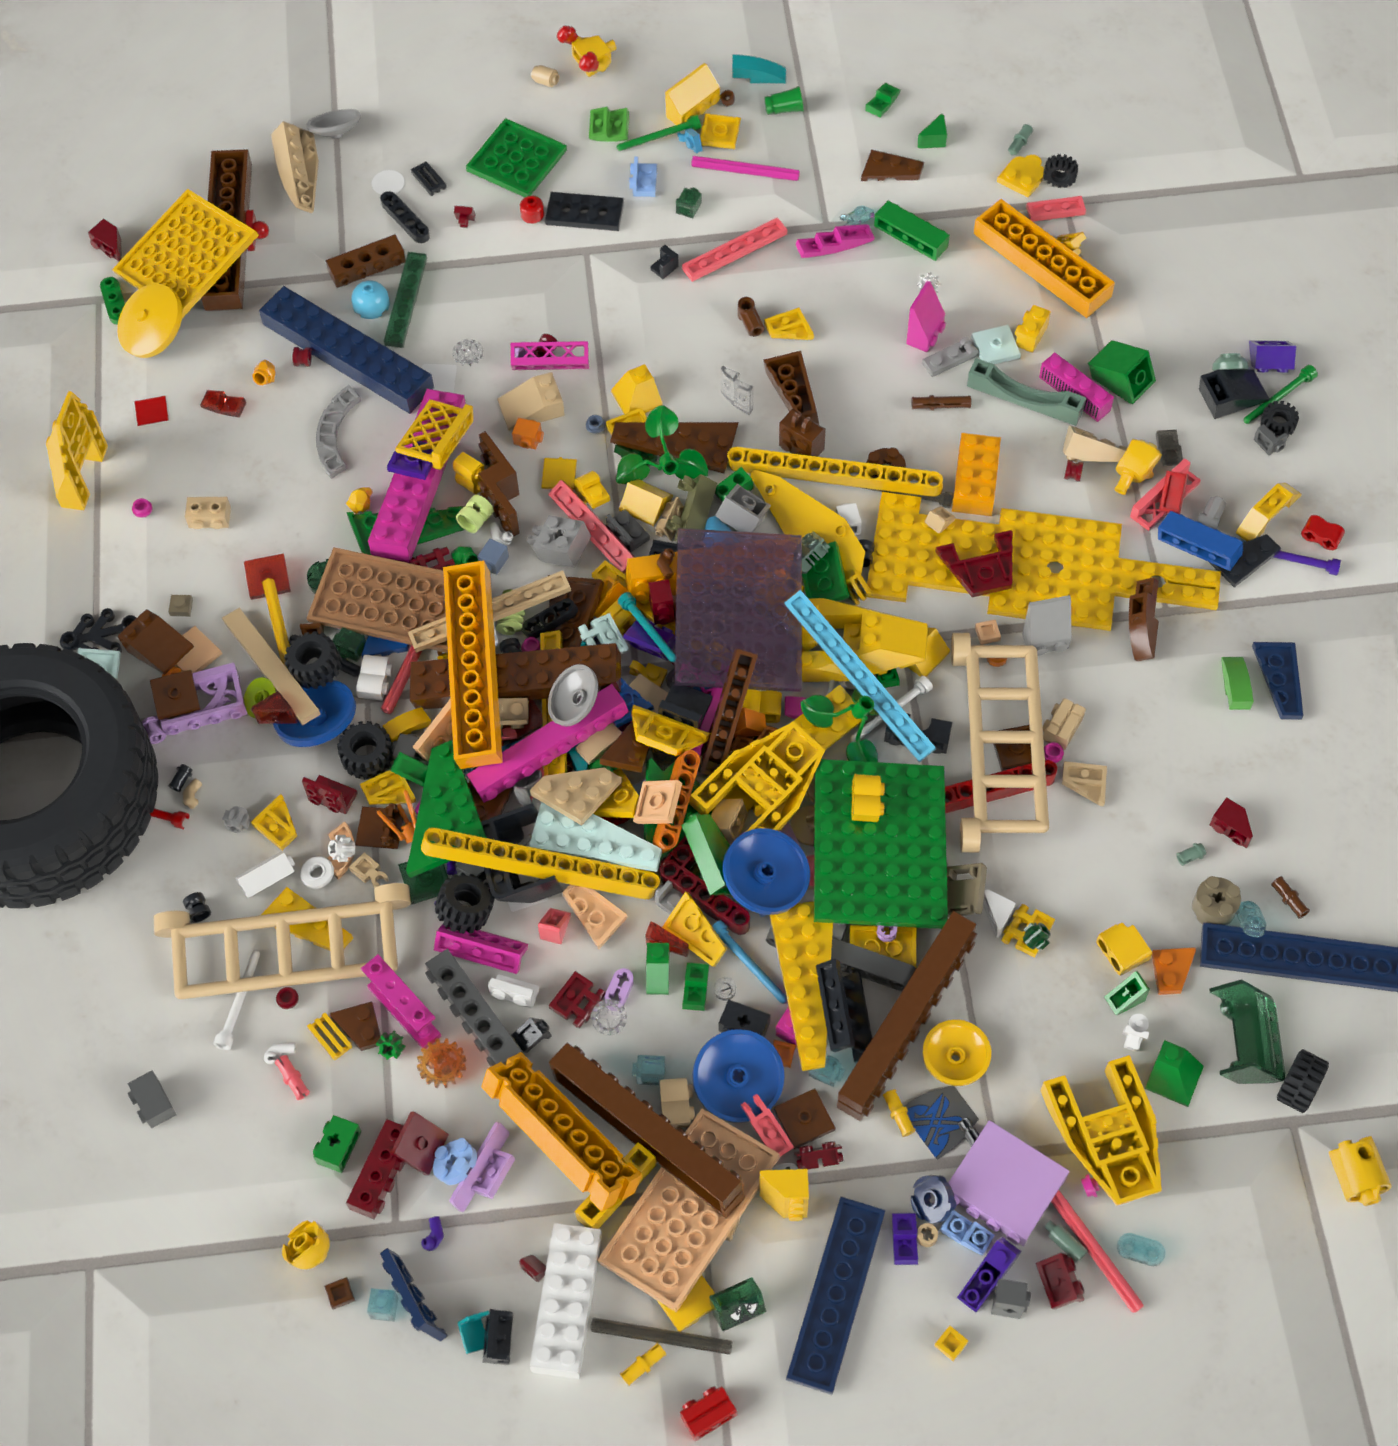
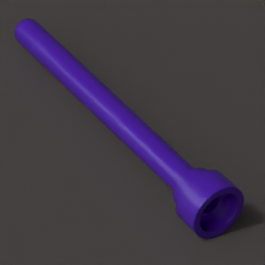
[1274,551,1341,576]

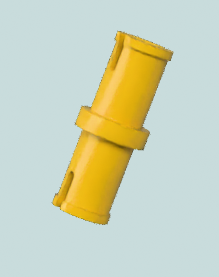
[882,1089,916,1137]
[620,1342,667,1386]

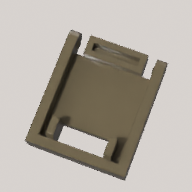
[947,863,987,917]

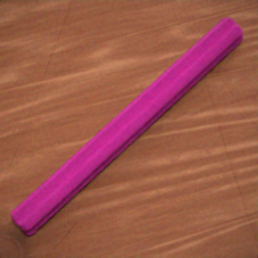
[691,156,800,181]

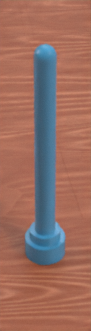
[712,920,787,1004]

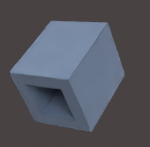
[477,538,509,575]

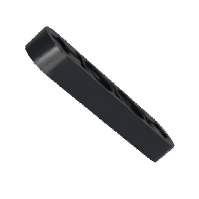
[380,191,430,244]

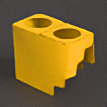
[1096,923,1152,976]

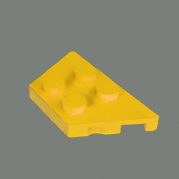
[631,705,710,756]

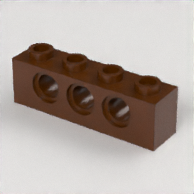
[326,234,406,288]

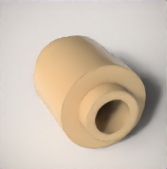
[531,65,559,87]

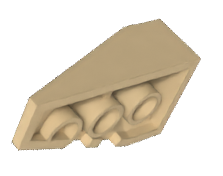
[1063,425,1127,462]

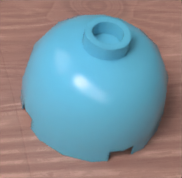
[351,280,390,319]

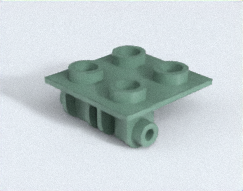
[792,531,830,575]

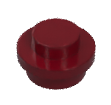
[276,987,299,1009]

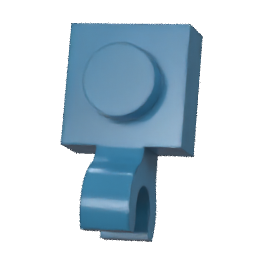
[677,128,703,153]

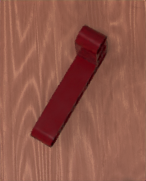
[660,835,750,935]

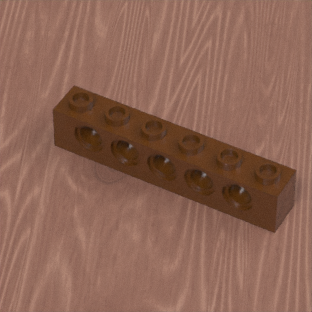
[698,648,758,775]

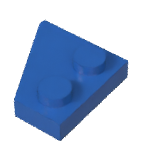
[361,635,410,659]

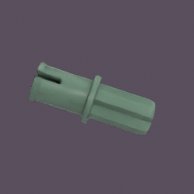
[1008,124,1033,155]

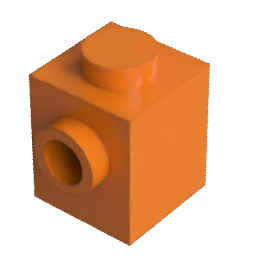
[512,418,544,450]

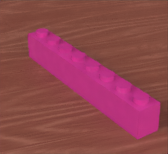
[467,684,629,803]

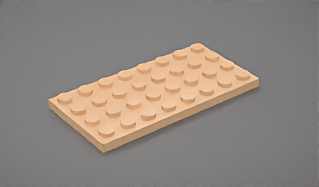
[597,1108,780,1312]

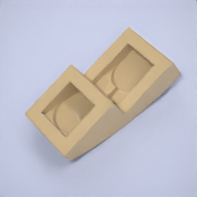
[576,723,621,764]

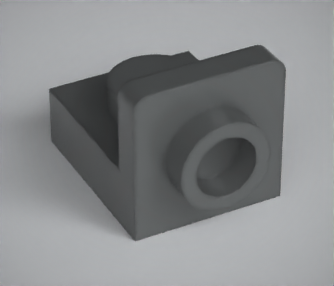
[1253,424,1288,455]

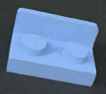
[629,156,657,197]

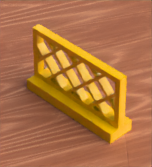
[396,399,473,470]

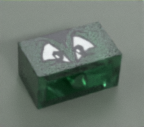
[709,1277,766,1332]

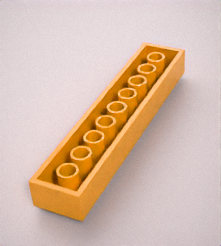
[443,560,503,769]

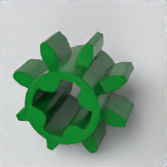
[376,1031,406,1060]

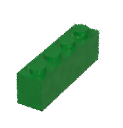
[874,200,950,261]

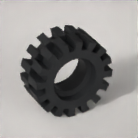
[1043,154,1078,188]
[1260,401,1299,437]

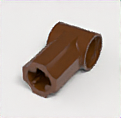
[737,297,765,337]

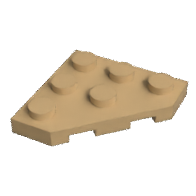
[530,768,622,826]

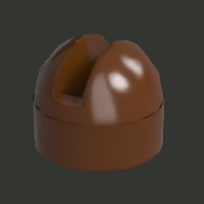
[720,90,735,106]

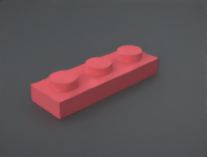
[1026,196,1086,222]

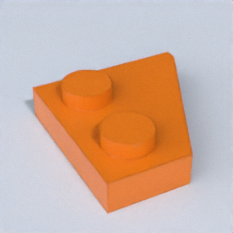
[1152,947,1196,995]

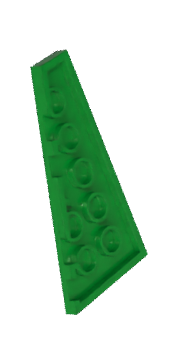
[346,506,465,555]

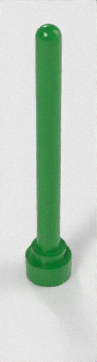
[616,114,701,151]
[1243,364,1318,424]

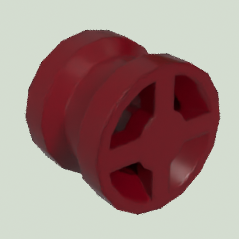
[292,347,312,367]
[1064,460,1084,482]

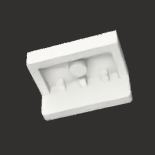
[488,974,539,1008]

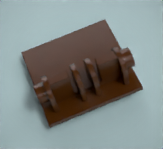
[355,803,405,849]

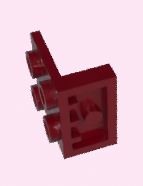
[302,775,358,814]

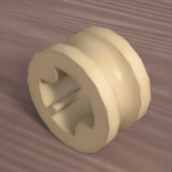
[917,1223,938,1247]

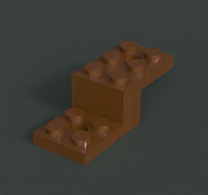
[478,431,520,537]

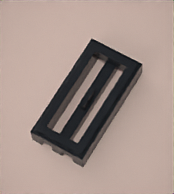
[411,161,447,196]

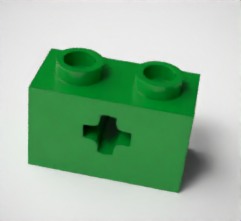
[313,1115,362,1173]

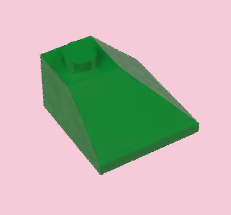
[1145,1040,1204,1107]

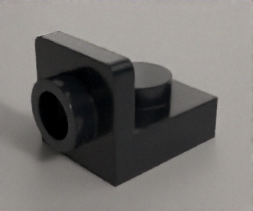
[511,1017,552,1053]

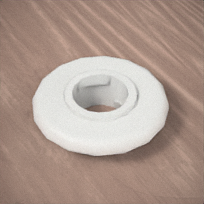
[300,856,334,889]

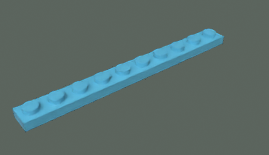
[784,590,936,763]

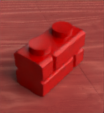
[680,1386,737,1442]

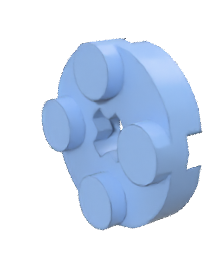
[433,1138,477,1185]

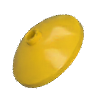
[922,1019,992,1086]

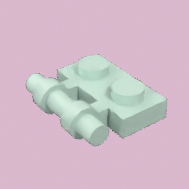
[578,613,629,654]

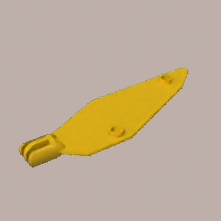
[750,470,873,605]

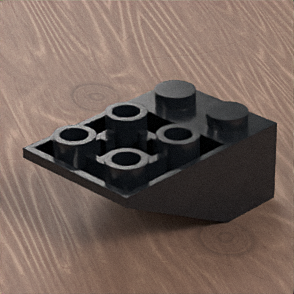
[1199,369,1270,419]

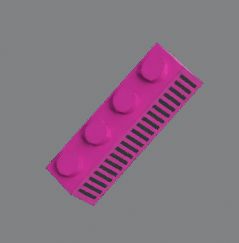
[1039,352,1114,422]

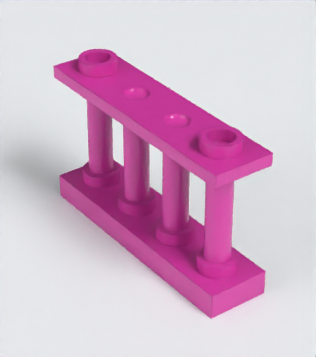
[360,954,441,1050]

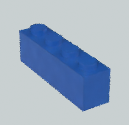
[1158,511,1243,571]

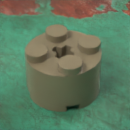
[1192,876,1241,925]

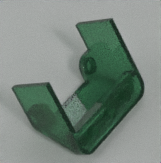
[1209,979,1285,1084]

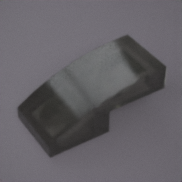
[1156,429,1183,466]

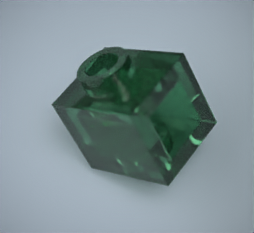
[333,627,366,662]

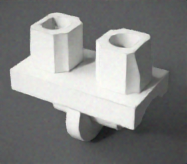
[1122,1014,1149,1052]

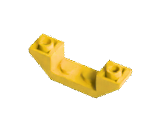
[1235,482,1302,541]

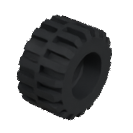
[284,631,342,689]
[337,721,393,780]
[435,873,495,933]
[1277,1049,1329,1113]

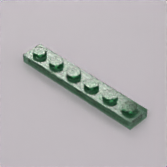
[384,252,427,348]

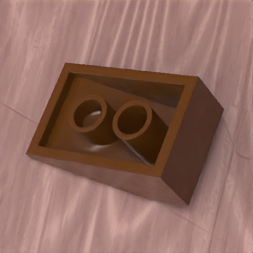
[117,609,194,675]

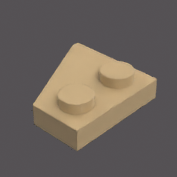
[1062,761,1107,807]

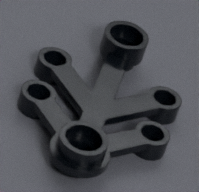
[60,608,136,653]

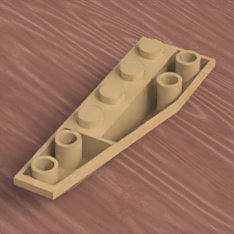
[271,121,319,213]

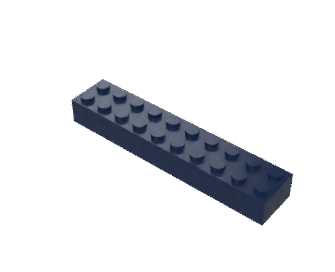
[259,286,434,414]

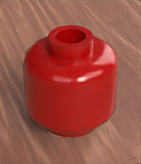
[520,196,544,224]

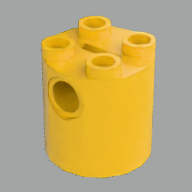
[1329,1136,1392,1206]

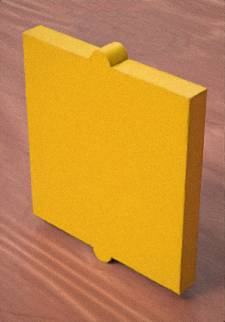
[541,457,577,490]

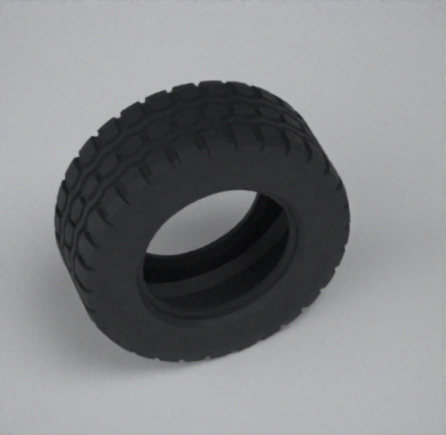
[0,643,158,909]

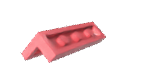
[1130,458,1201,531]

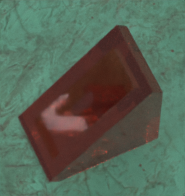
[251,691,298,724]

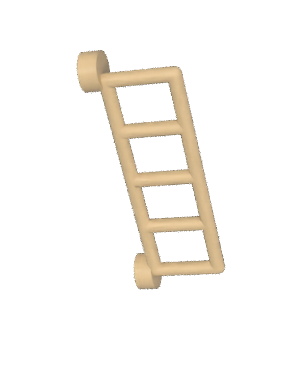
[951,633,1049,853]
[154,883,411,1000]

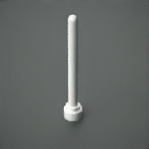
[851,676,933,742]
[213,950,260,1050]

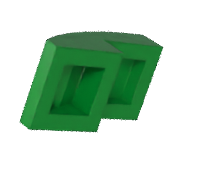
[865,82,901,118]
[682,962,709,1011]

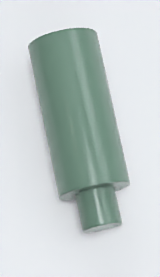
[1044,1220,1088,1263]

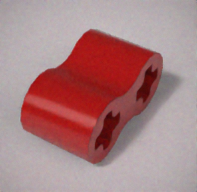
[1301,515,1345,551]

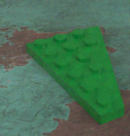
[406,740,487,878]

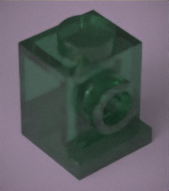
[676,187,702,219]

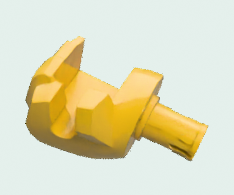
[1114,439,1162,495]

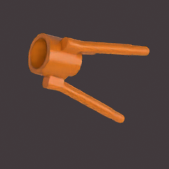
[377,790,417,844]

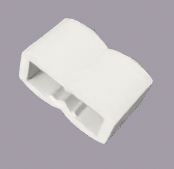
[356,655,393,701]

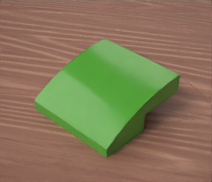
[589,106,629,142]

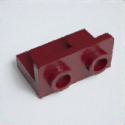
[1036,1253,1085,1310]

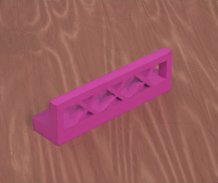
[511,341,589,370]
[434,924,528,974]

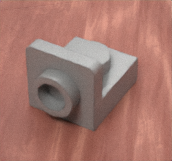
[655,880,683,914]

